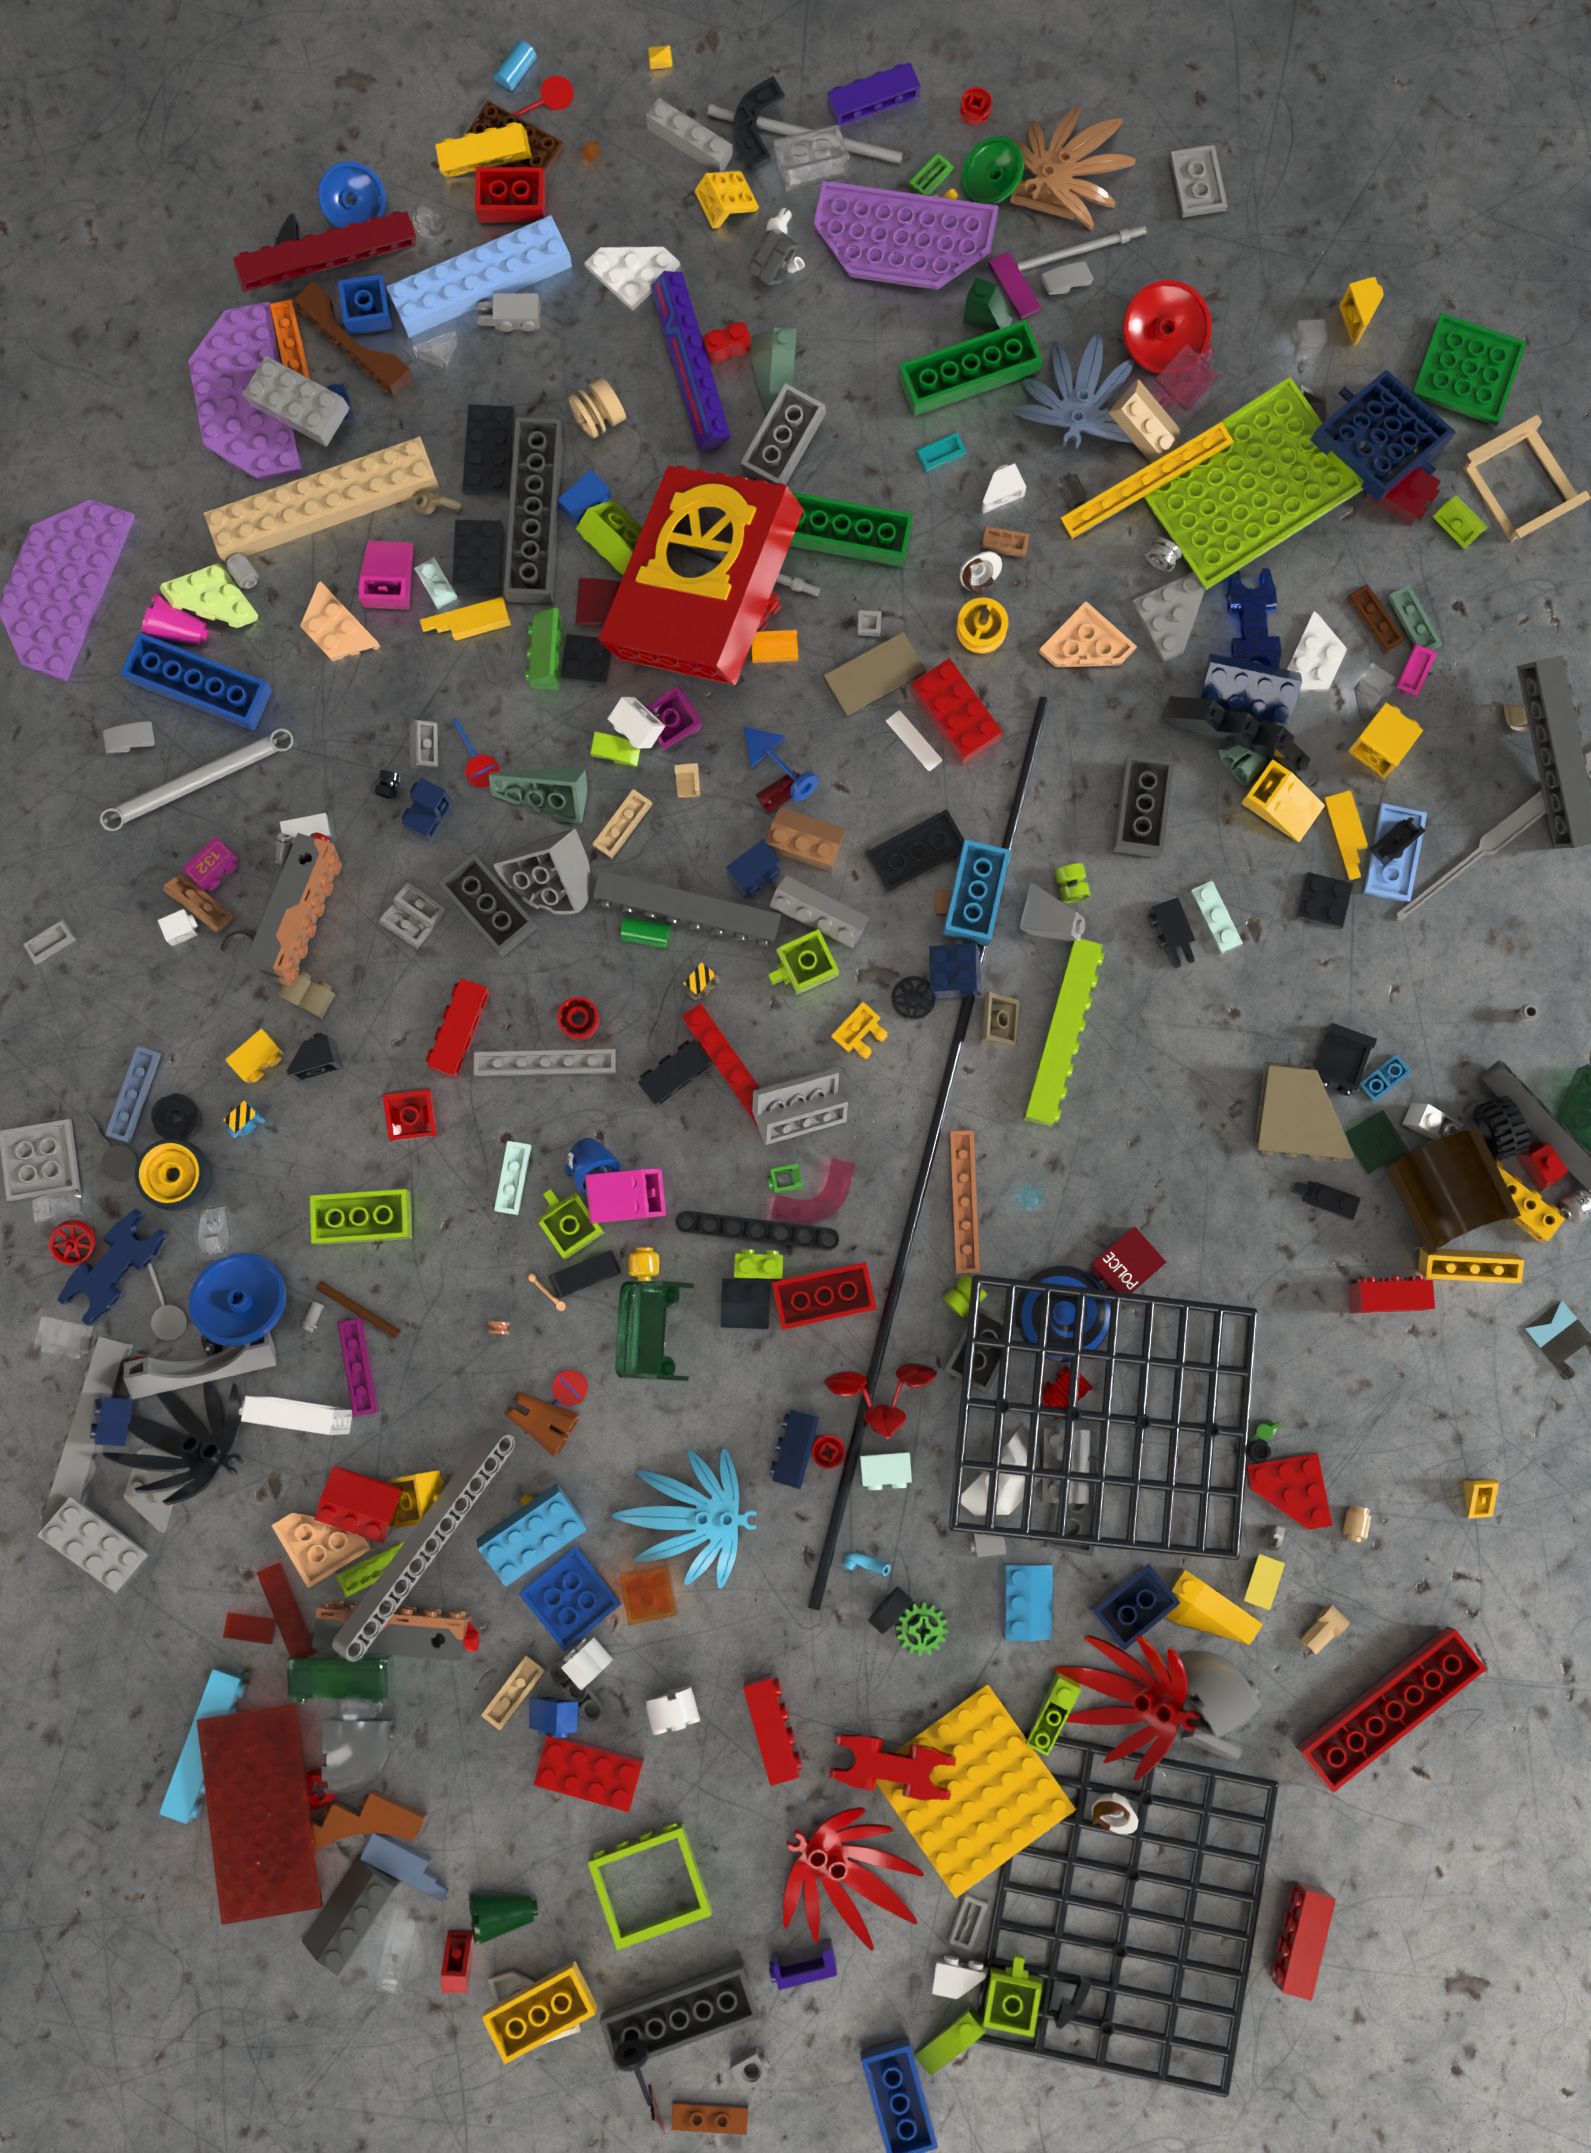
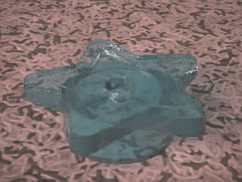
[1016,1183,1046,1214]

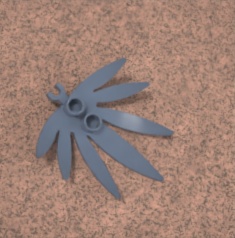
[1013,330,1135,449]

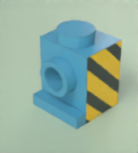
[223,1100,266,1138]

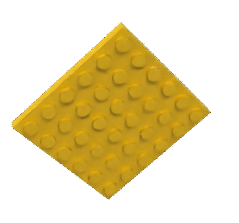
[876,1683,1076,1898]

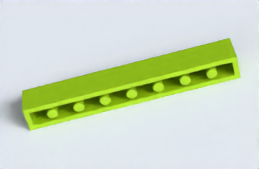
[1024,938,1105,1127]

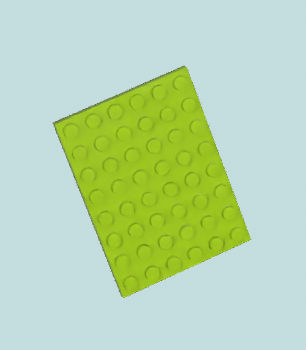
[1143,377,1364,590]

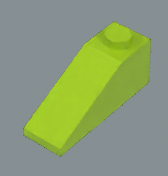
[914,2006,987,2076]

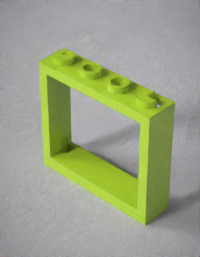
[588,1823,712,1951]

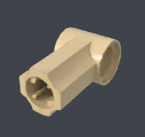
[1300,1604,1350,1655]

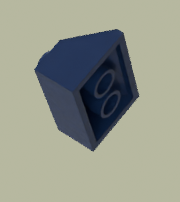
[769,1410,820,1489]

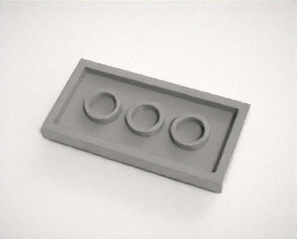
[37,1494,148,1593]

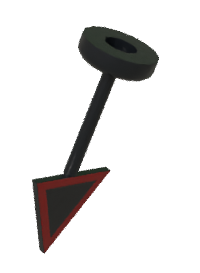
[613,2039,665,2135]

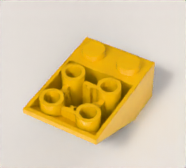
[1241,759,1325,843]

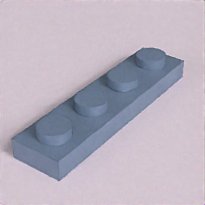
[105,1046,161,1143]

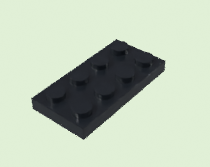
[462,404,515,496]
[865,809,964,894]

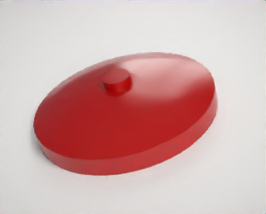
[1122,280,1212,375]

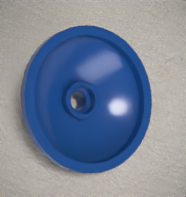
[318,161,386,229]

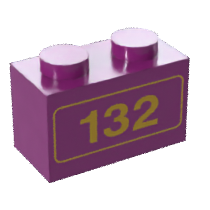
[182,836,240,893]

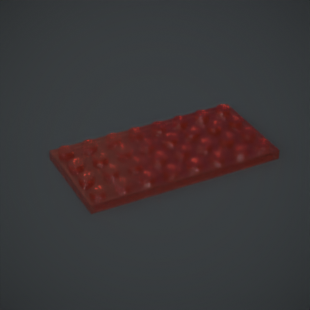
[197,1703,323,1925]

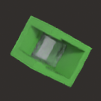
[767,1163,803,1194]

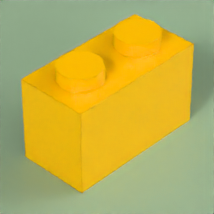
[225,1029,285,1084]

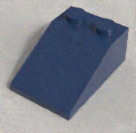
[1089,1564,1180,1651]

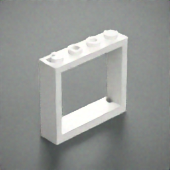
[239,1396,353,1435]

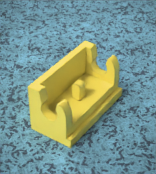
[1244,1554,1285,1610]

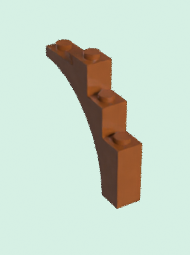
[271,1789,428,1895]

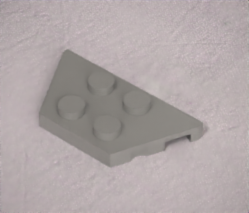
[123,1447,183,1532]

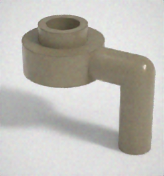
[413,490,461,515]

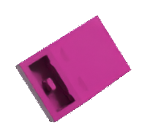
[358,541,414,609]
[585,1168,666,1223]

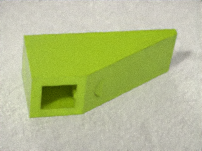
[1026,1672,1081,1756]

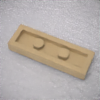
[592,789,652,859]
[481,1654,546,1731]

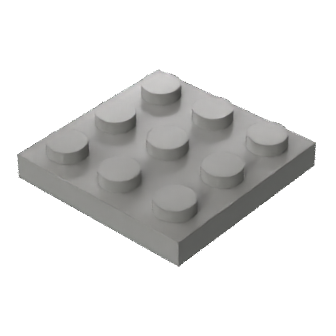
[0,1119,81,1202]

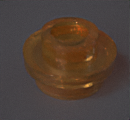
[582,141,602,162]

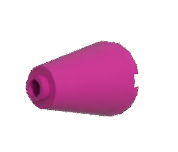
[141,592,210,645]

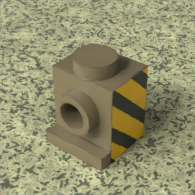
[683,962,720,1001]

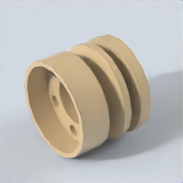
[568,377,626,439]

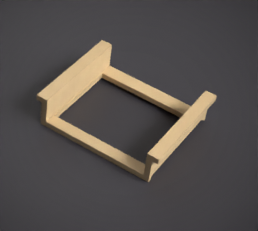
[1463,415,1591,543]

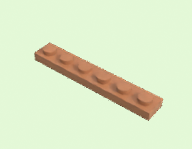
[950,1130,980,1274]

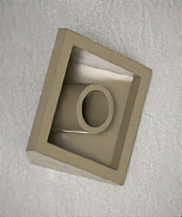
[980,992,1020,1047]

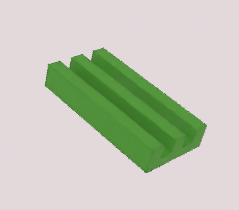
[907,152,954,196]

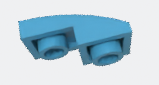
[1359,1053,1412,1102]

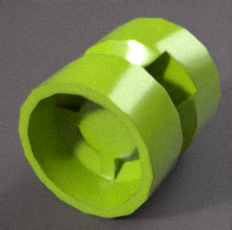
[1054,863,1091,904]
[942,1274,987,1319]

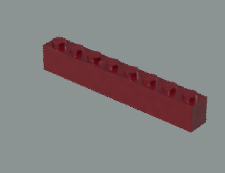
[233,211,416,292]

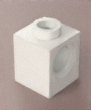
[158,909,199,946]

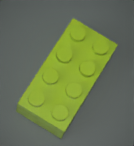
[310,1189,413,1245]

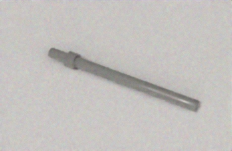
[1016,225,1147,271]
[690,546,821,597]

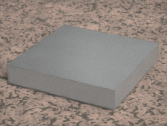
[1181,1728,1242,1760]

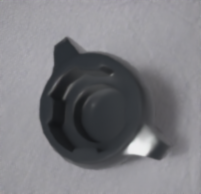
[200,1335,222,1357]

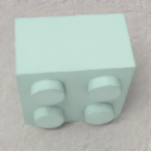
[859,1452,912,1490]

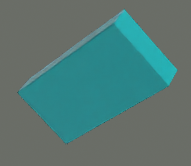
[916,432,967,473]

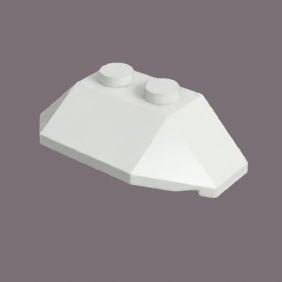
[961,1427,1041,1516]

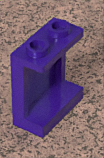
[769,1938,838,1990]

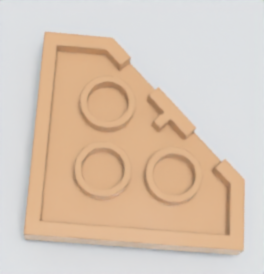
[1039,601,1137,667]
[271,1512,373,1589]

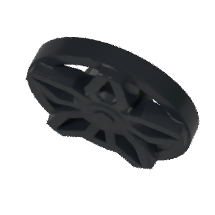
[891,976,936,1020]

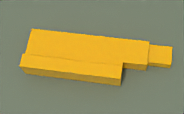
[420,597,511,641]
[1324,790,1368,881]

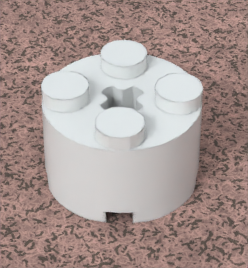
[644,1686,700,1735]

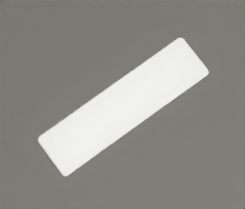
[886,710,942,771]

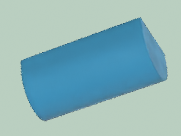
[493,40,537,92]

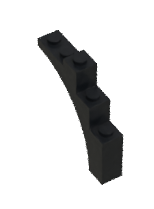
[1161,696,1311,779]

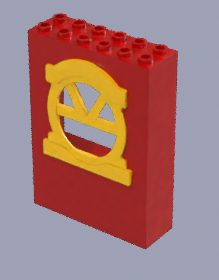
[598,465,804,686]

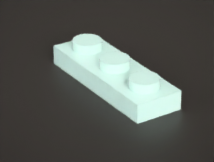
[1190,881,1243,954]
[494,1141,532,1216]

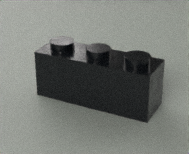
[638,1040,712,1108]

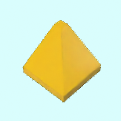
[648,45,672,70]

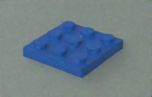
[519,1546,622,1652]

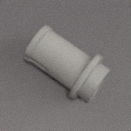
[274,833,293,865]
[1515,1003,1539,1024]
[299,1300,324,1333]

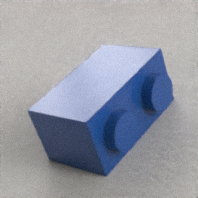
[558,469,611,526]
[529,1696,578,1738]

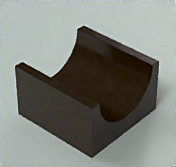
[1385,1121,1521,1255]

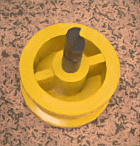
[956,597,1009,654]

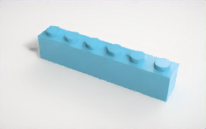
[159,1667,247,1824]

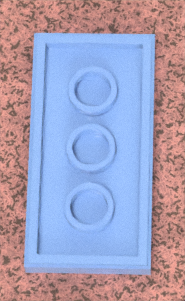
[1363,803,1427,903]

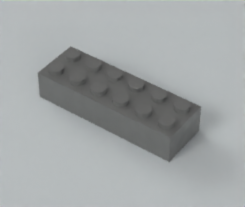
[599,1961,760,2071]

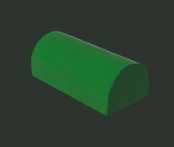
[620,917,671,949]

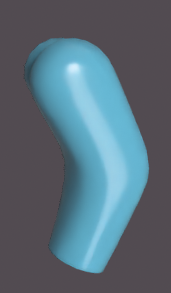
[843,1553,890,1576]

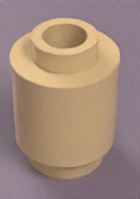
[1342,1505,1371,1543]

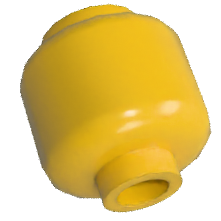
[628,1247,659,1282]

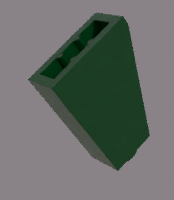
[963,277,1013,333]

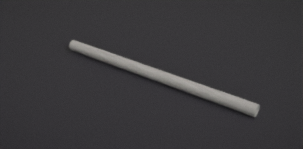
[708,104,903,164]

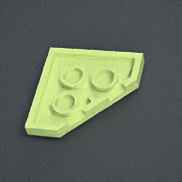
[160,563,258,628]

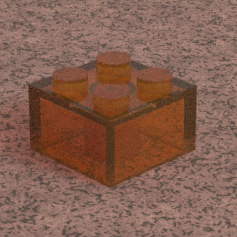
[619,1564,678,1626]

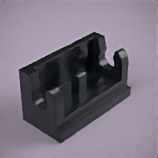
[1369,817,1426,866]

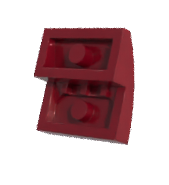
[575,578,621,627]

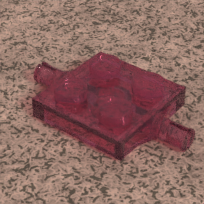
[1154,344,1218,411]

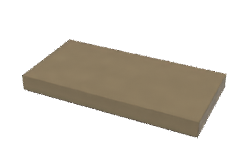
[824,632,926,716]

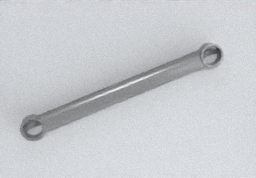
[100,727,294,831]

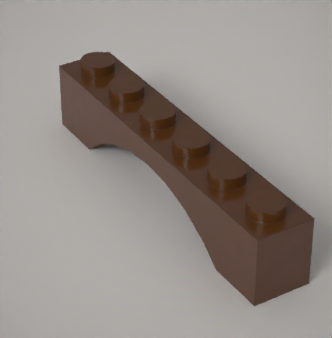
[294,281,413,396]

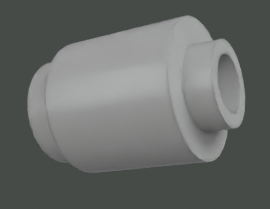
[226,553,259,589]

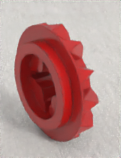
[297,1768,336,1810]

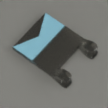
[1524,1300,1591,1380]

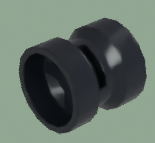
[374,770,403,800]

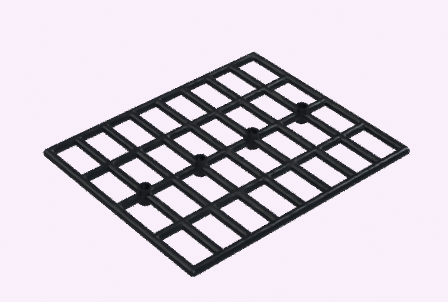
[949,1275,1258,1560]
[974,1730,1279,2098]

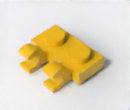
[831,1002,888,1060]

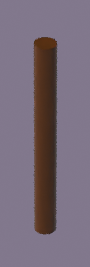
[316,1281,401,1339]

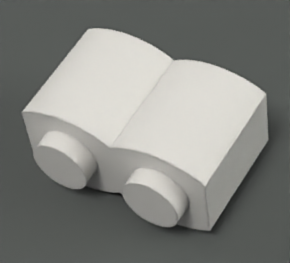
[561,1637,613,1690]

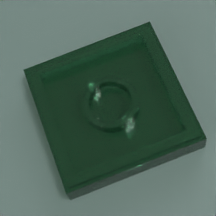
[1344,1110,1408,1175]

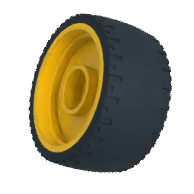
[135,1139,212,1211]

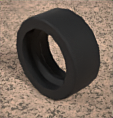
[868,1586,912,1634]

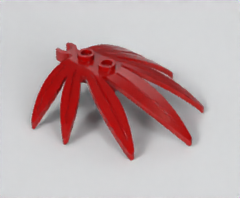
[1054,1635,1201,1781]
[782,1807,924,1951]

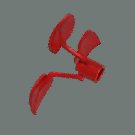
[823,1363,937,1439]

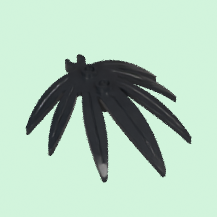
[102,1381,244,1505]

